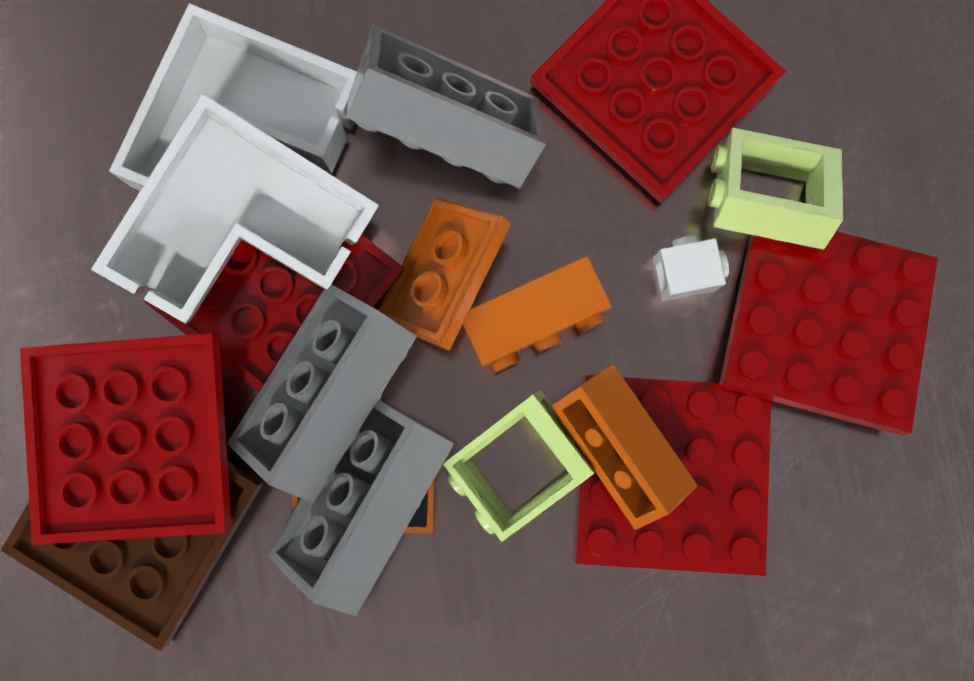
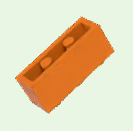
[462,256,612,373]
[551,364,698,530]

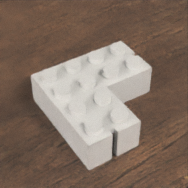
[109,3,357,191]
[91,93,379,324]

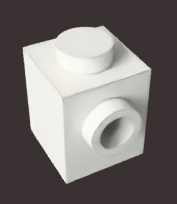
[652,235,729,302]

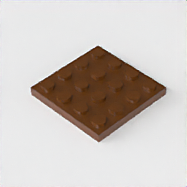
[0,462,263,651]

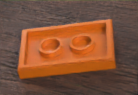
[379,197,511,351]

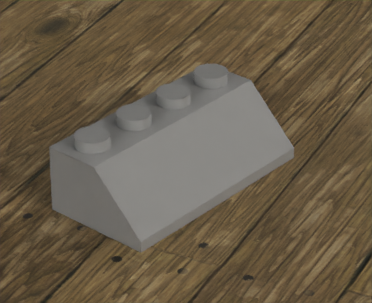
[346,24,546,188]
[227,284,417,503]
[267,400,454,616]

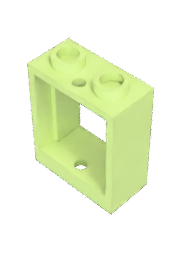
[708,127,843,250]
[443,390,595,542]

